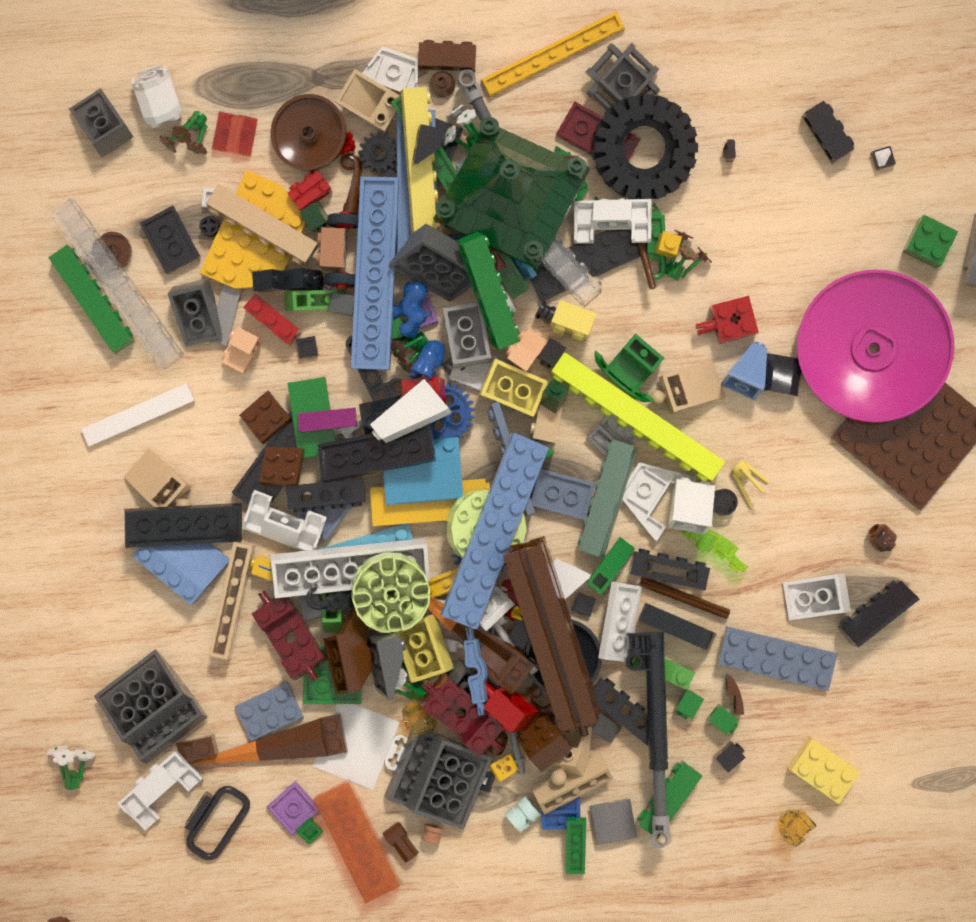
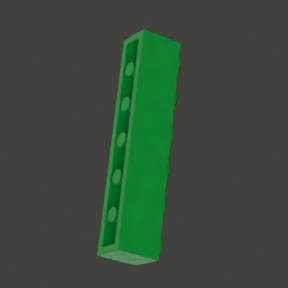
[456,232,520,350]
[48,245,135,354]

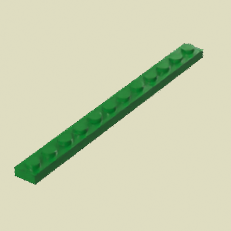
[391,96,530,299]

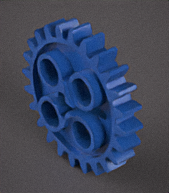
[431,382,476,439]

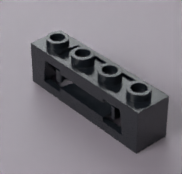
[629,548,710,591]

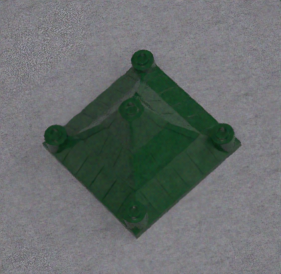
[433,117,590,270]

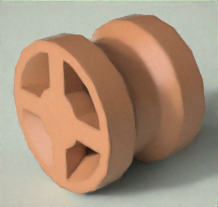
[421,823,443,844]

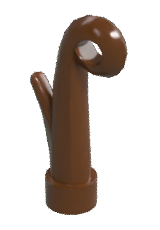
[340,153,362,215]

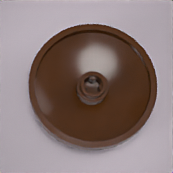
[270,94,347,171]

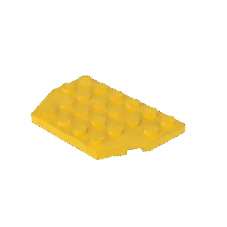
[199,170,306,289]

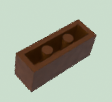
[418,40,476,72]

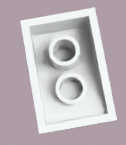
[783,573,851,621]

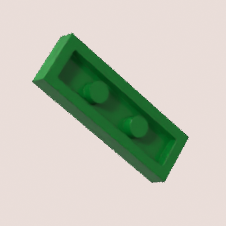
[565,817,586,874]

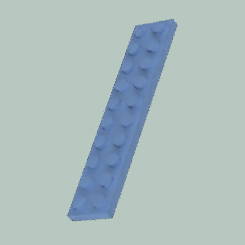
[351,176,399,370]
[440,433,549,630]

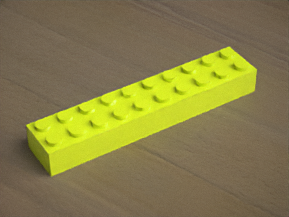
[551,352,725,482]

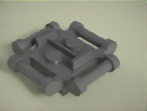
[585,43,660,110]

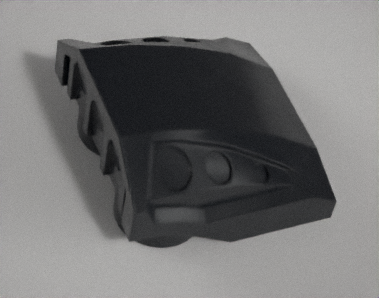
[764,353,801,397]

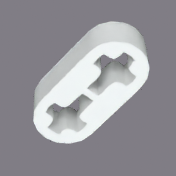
[385,734,408,770]

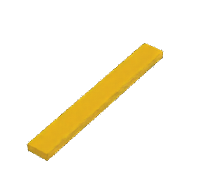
[481,11,625,97]

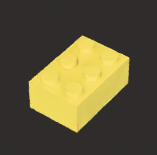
[550,300,597,343]
[478,359,548,417]
[394,614,454,683]
[787,737,861,804]

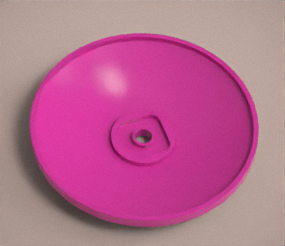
[797,269,955,423]

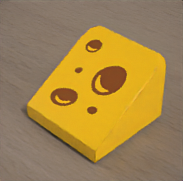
[489,754,519,782]

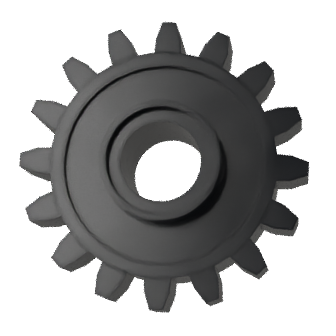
[358,132,397,175]

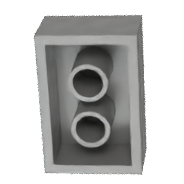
[443,302,491,369]

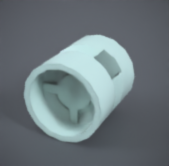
[505,796,541,833]

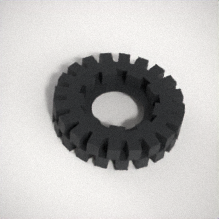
[592,94,698,199]

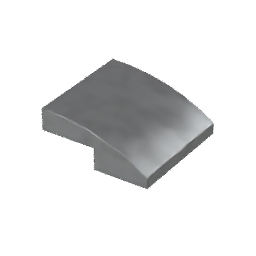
[586,415,638,457]
[589,799,637,845]

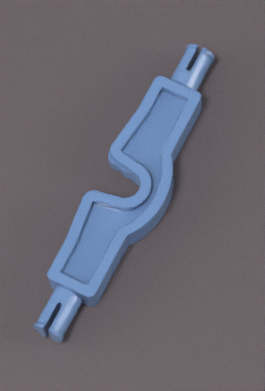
[464,627,488,716]

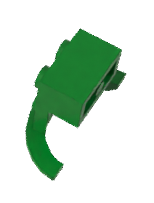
[594,333,665,402]

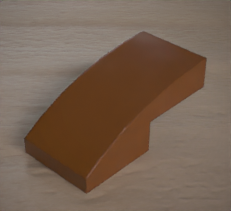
[725,674,744,715]

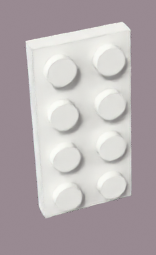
[598,582,642,662]

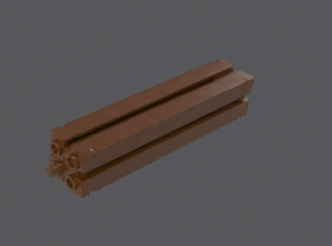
[503,536,600,737]

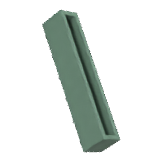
[578,439,639,557]

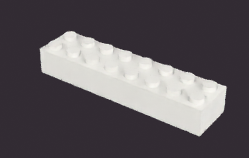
[271,538,430,598]

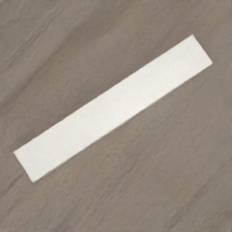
[81,383,195,447]

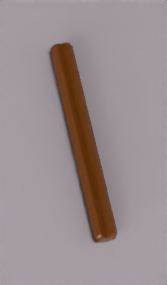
[639,577,730,619]

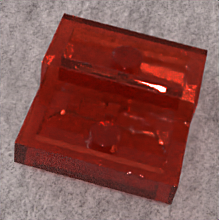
[211,111,258,156]

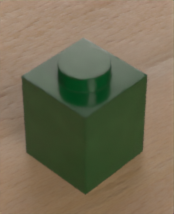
[299,202,328,233]
[540,379,569,413]

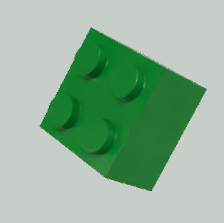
[902,214,958,269]

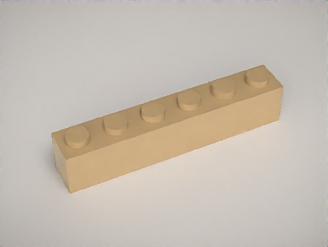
[206,184,318,266]
[208,542,255,660]

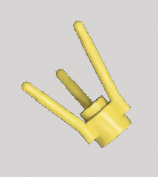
[731,460,769,509]

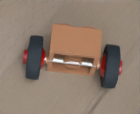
[316,211,359,289]

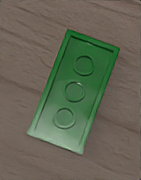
[287,377,336,458]

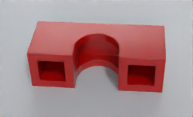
[243,293,301,346]

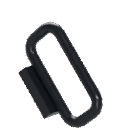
[185,786,250,860]

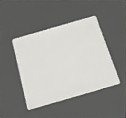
[313,704,399,790]

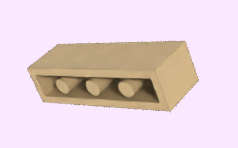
[531,752,613,814]

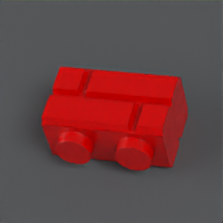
[288,170,333,211]

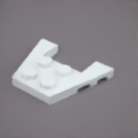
[363,46,418,93]
[622,462,697,541]

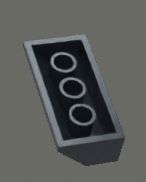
[837,579,920,648]

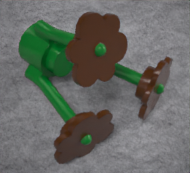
[159,111,208,155]
[666,230,712,281]
[391,331,428,374]

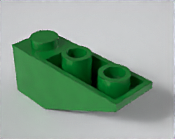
[585,537,635,595]

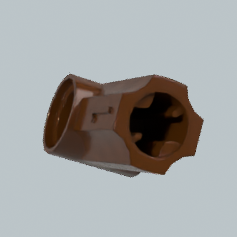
[382,821,419,863]

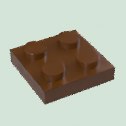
[239,390,292,444]
[259,447,304,487]

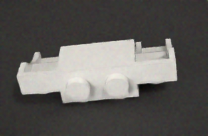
[574,198,652,244]
[242,490,327,551]
[117,750,204,830]

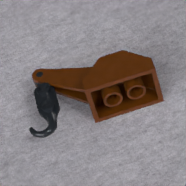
[306,587,374,695]

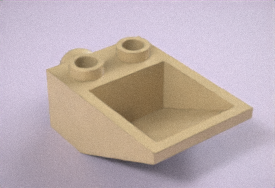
[335,69,400,135]
[650,361,725,414]
[124,448,191,507]
[547,717,592,785]

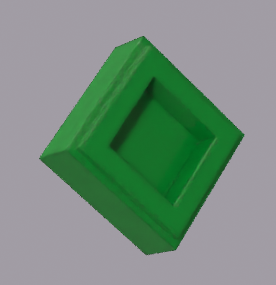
[296,817,323,844]

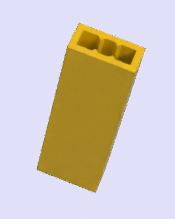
[370,479,490,526]

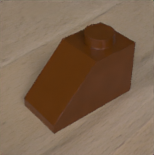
[176,734,219,761]

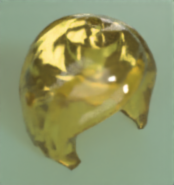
[402,700,438,738]
[777,809,817,847]

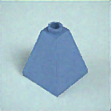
[721,341,767,401]

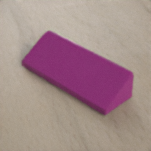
[298,407,358,433]

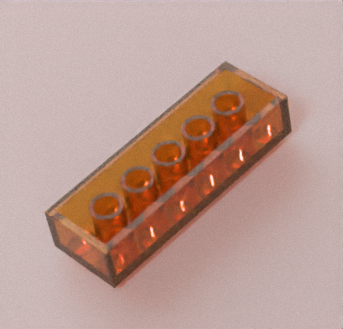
[313,778,401,904]

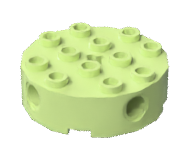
[446,489,527,564]
[351,552,430,633]

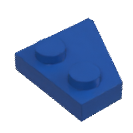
[542,797,580,830]

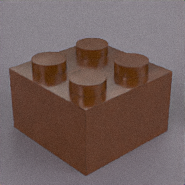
[516,713,572,772]

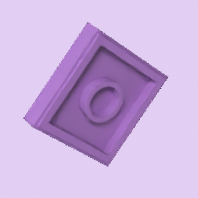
[267,780,321,835]

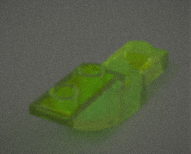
[680,530,748,573]

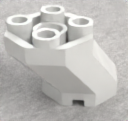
[131,65,182,128]

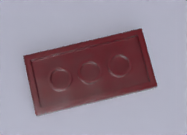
[556,101,641,161]

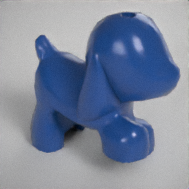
[393,281,430,338]
[409,340,445,379]

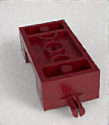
[252,590,328,682]
[419,673,504,756]

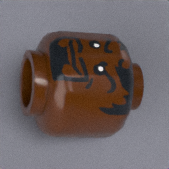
[868,524,897,552]

